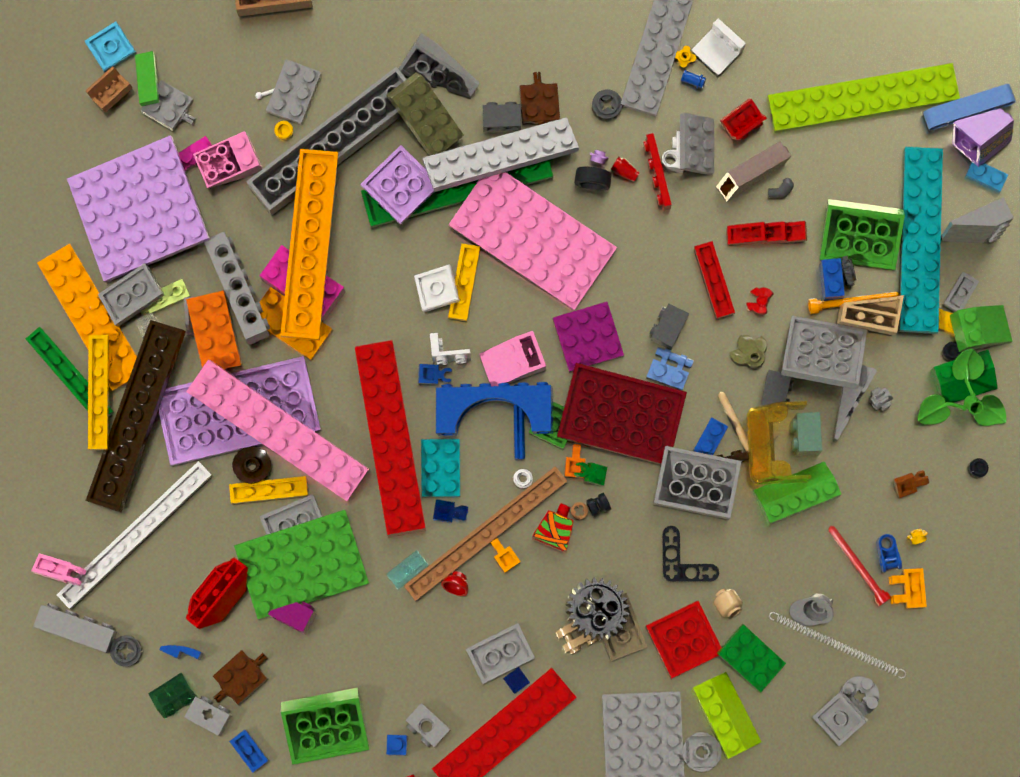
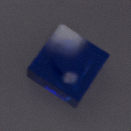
[503,667,530,694]

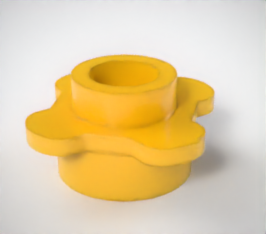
[675,46,696,68]
[907,528,928,544]

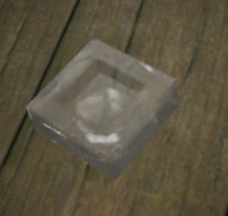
[135,313,157,338]

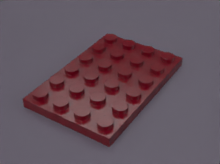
[557,363,687,465]

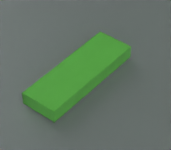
[135,51,159,106]

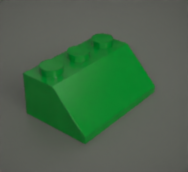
[930,349,998,403]

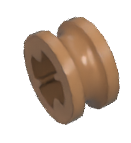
[571,502,588,520]

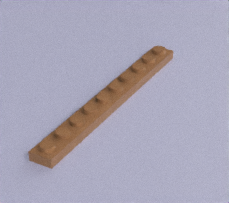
[404,466,567,601]

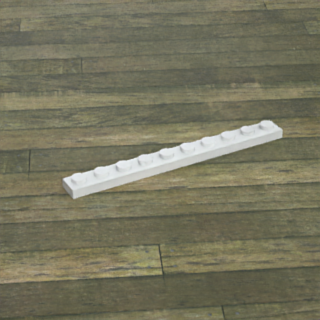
[57,461,212,609]

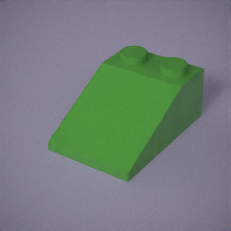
[950,305,1013,352]

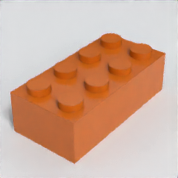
[186,290,243,370]

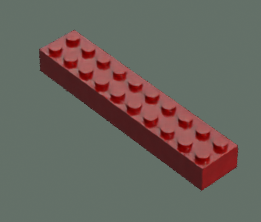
[355,340,426,538]

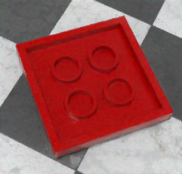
[646,601,722,679]

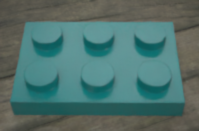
[421,439,460,498]

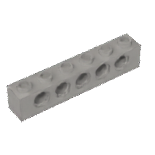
[204,232,270,345]

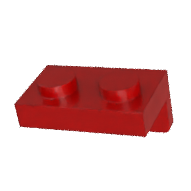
[720,98,767,140]

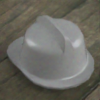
[790,593,834,626]

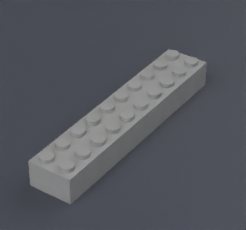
[247,67,407,215]

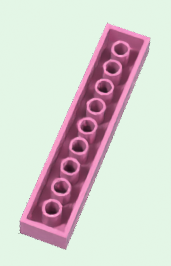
[186,360,369,501]

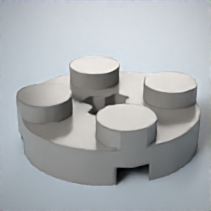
[841,676,879,715]
[682,732,722,772]

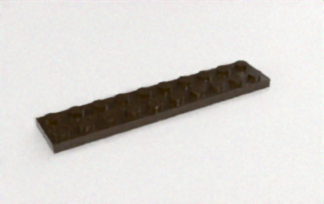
[85,320,186,513]

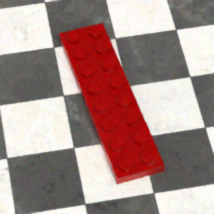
[432,668,577,777]

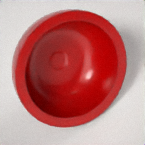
[441,571,469,596]

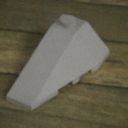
[398,33,479,98]
[832,365,877,443]

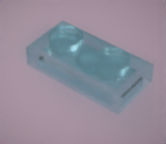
[386,550,429,590]

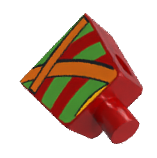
[532,503,574,552]

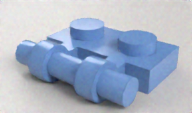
[646,347,694,390]

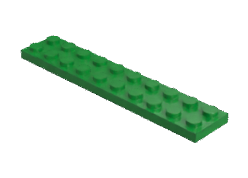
[361,160,553,228]

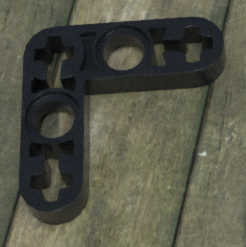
[662,526,719,582]

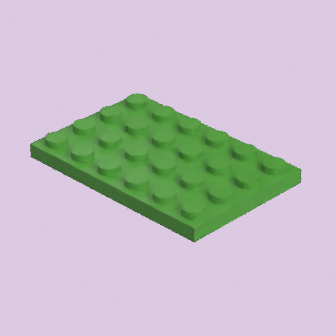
[234,509,369,619]

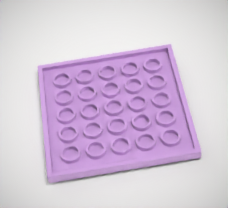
[67,135,210,283]

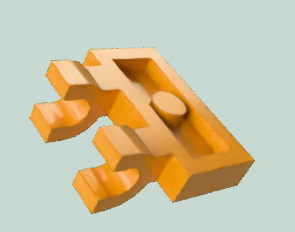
[888,568,927,609]

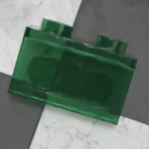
[148,673,197,718]

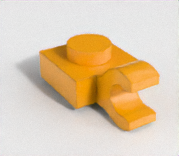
[491,538,521,573]

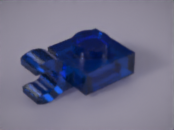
[433,499,468,522]

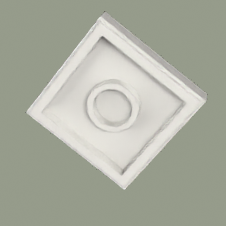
[414,264,460,313]

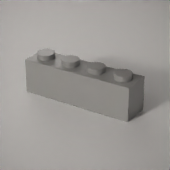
[33,603,117,654]

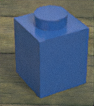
[386,735,408,756]

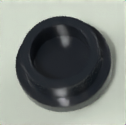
[943,342,962,361]
[969,458,989,478]

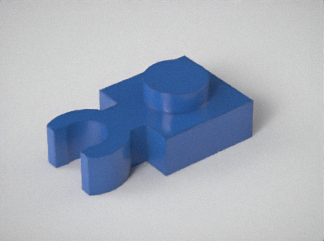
[418,364,452,385]

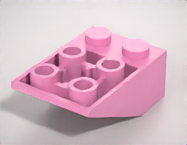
[193,131,263,188]
[479,331,546,386]

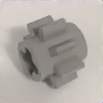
[869,387,893,411]

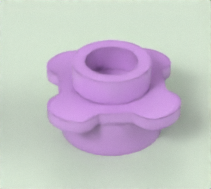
[590,150,609,164]

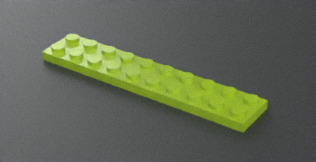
[767,63,960,133]

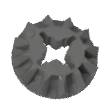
[592,89,622,119]
[842,255,857,286]
[110,635,142,667]

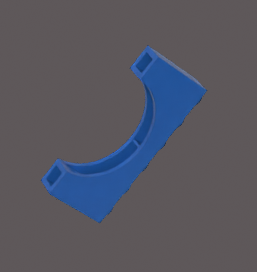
[436,382,553,436]

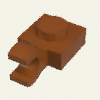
[894,470,929,498]

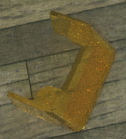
[746,401,811,484]

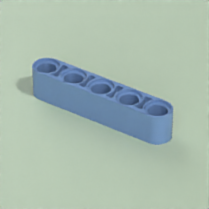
[923,84,1016,131]

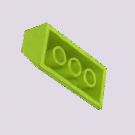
[692,672,762,759]

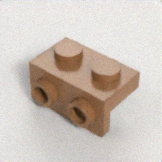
[86,67,133,113]

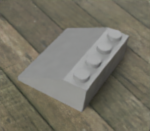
[941,197,1014,243]
[653,446,742,520]

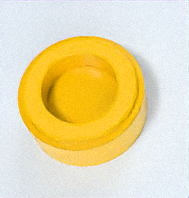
[274,121,294,141]

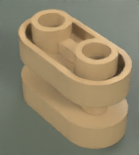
[555,622,599,655]

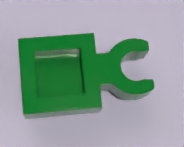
[574,462,607,486]

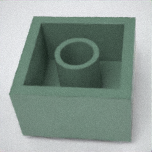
[790,412,822,457]

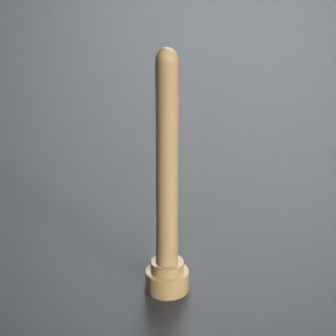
[718,392,768,477]

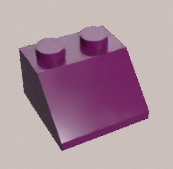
[268,601,317,635]

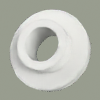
[514,469,533,488]

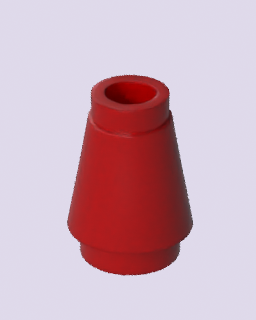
[611,157,640,182]

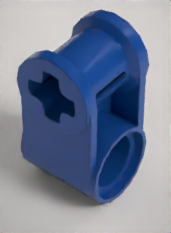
[876,534,902,573]

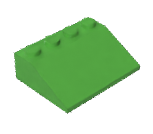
[820,199,905,270]
[281,688,369,765]

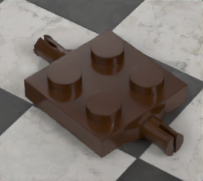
[519,72,560,125]
[213,650,268,705]

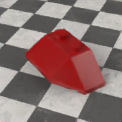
[186,557,248,629]

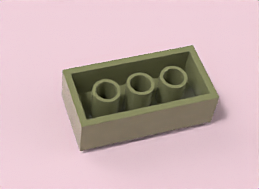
[386,73,464,156]

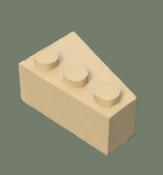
[837,295,904,335]

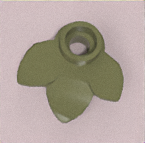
[730,335,767,368]

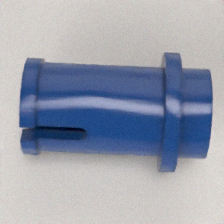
[681,70,706,89]

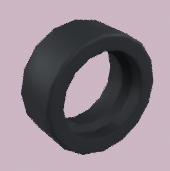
[574,166,612,190]

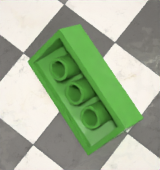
[753,462,841,526]

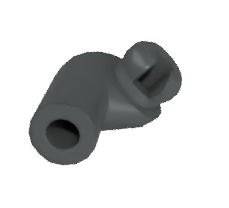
[768,178,794,198]

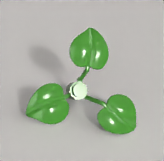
[918,349,1007,426]

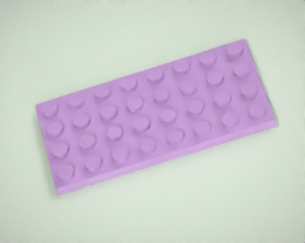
[158,356,321,466]

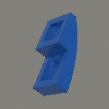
[159,645,203,660]

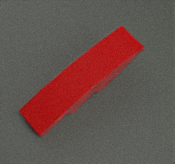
[727,221,807,245]

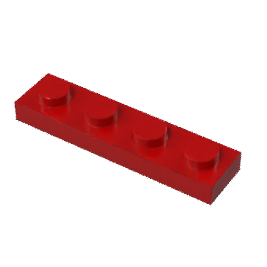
[643,133,672,211]
[694,241,735,319]

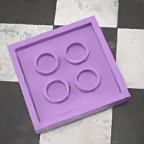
[360,145,434,225]

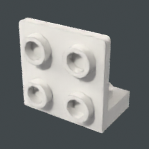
[692,18,746,75]
[430,333,471,365]

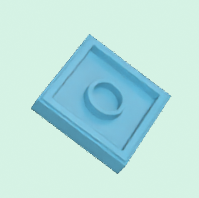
[85,22,136,73]

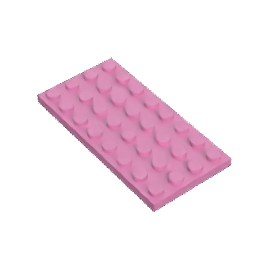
[448,172,617,310]

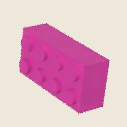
[259,245,345,322]

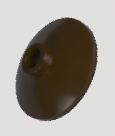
[232,446,271,484]

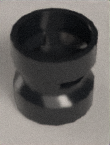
[586,492,611,518]

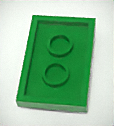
[717,624,786,693]

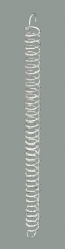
[769,612,906,678]

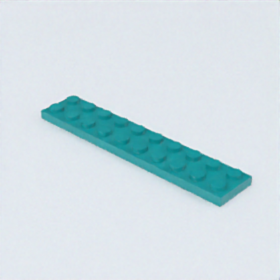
[899,147,943,334]

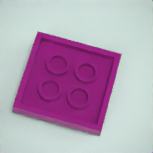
[553,302,624,373]

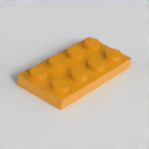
[250,287,333,361]

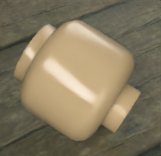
[714,588,743,618]

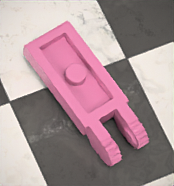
[31,553,86,586]

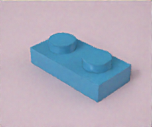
[965,162,1009,193]

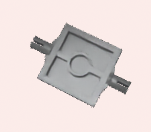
[141,80,196,131]

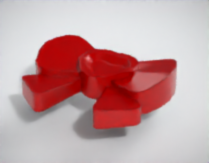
[746,287,774,315]

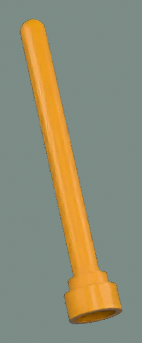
[808,292,900,314]

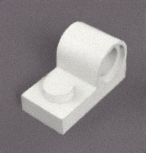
[661,131,684,173]

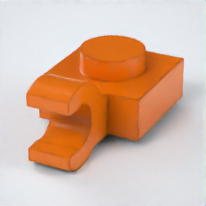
[564,444,585,478]

